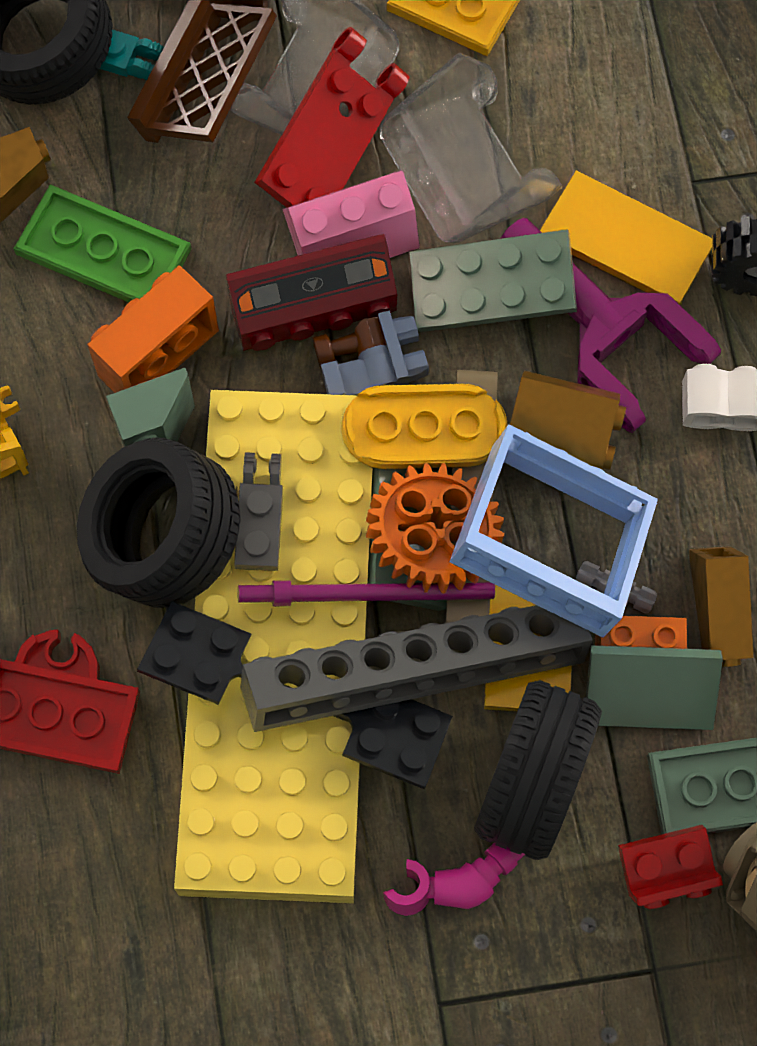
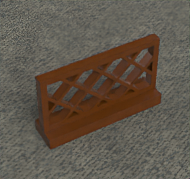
[127,0,277,143]

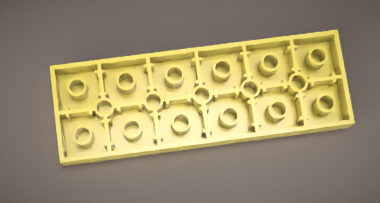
[174,390,373,903]

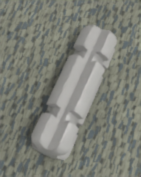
[576,561,657,613]

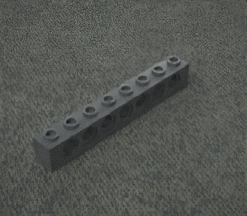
[240,605,593,732]

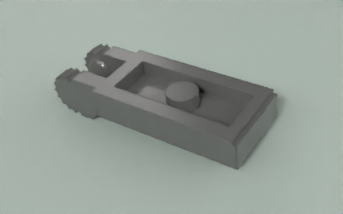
[234,452,283,571]

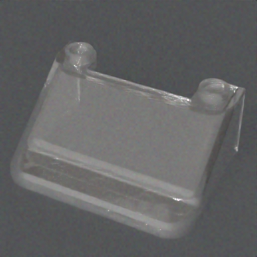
[230,0,399,135]
[380,53,563,243]

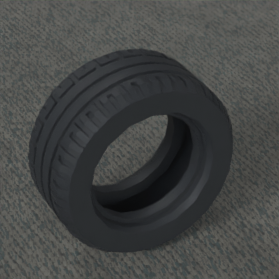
[0,0,113,105]
[77,437,240,608]
[474,680,602,860]

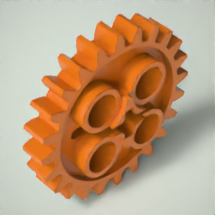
[366,463,505,594]

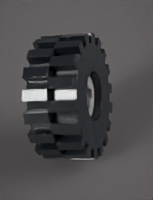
[712,216,757,296]

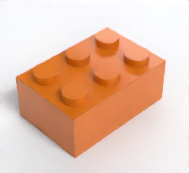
[87,265,219,393]

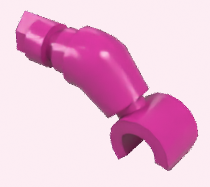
[383,842,525,916]

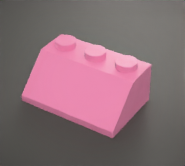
[283,170,420,258]

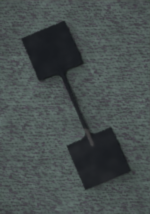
[137,601,453,790]

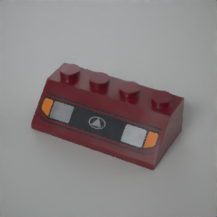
[226,234,397,351]

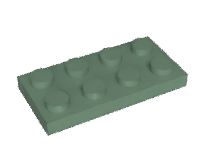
[410,229,577,332]

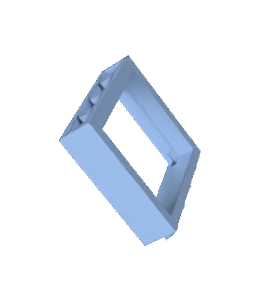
[449,424,658,637]

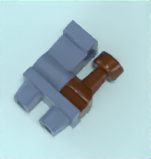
[312,310,429,396]

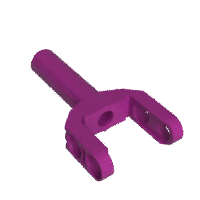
[501,217,721,433]

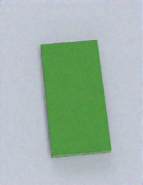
[13,184,192,302]

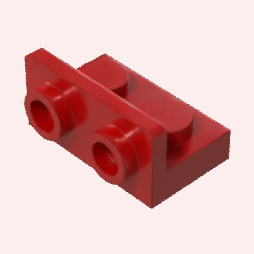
[618,825,723,909]

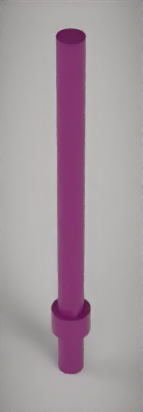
[237,580,495,607]

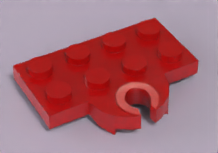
[0,629,140,774]

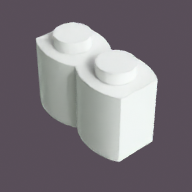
[682,364,757,431]

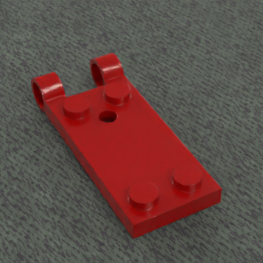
[254,27,410,208]

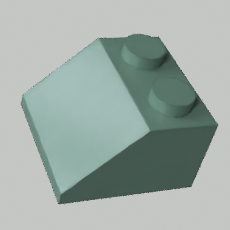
[106,368,195,447]

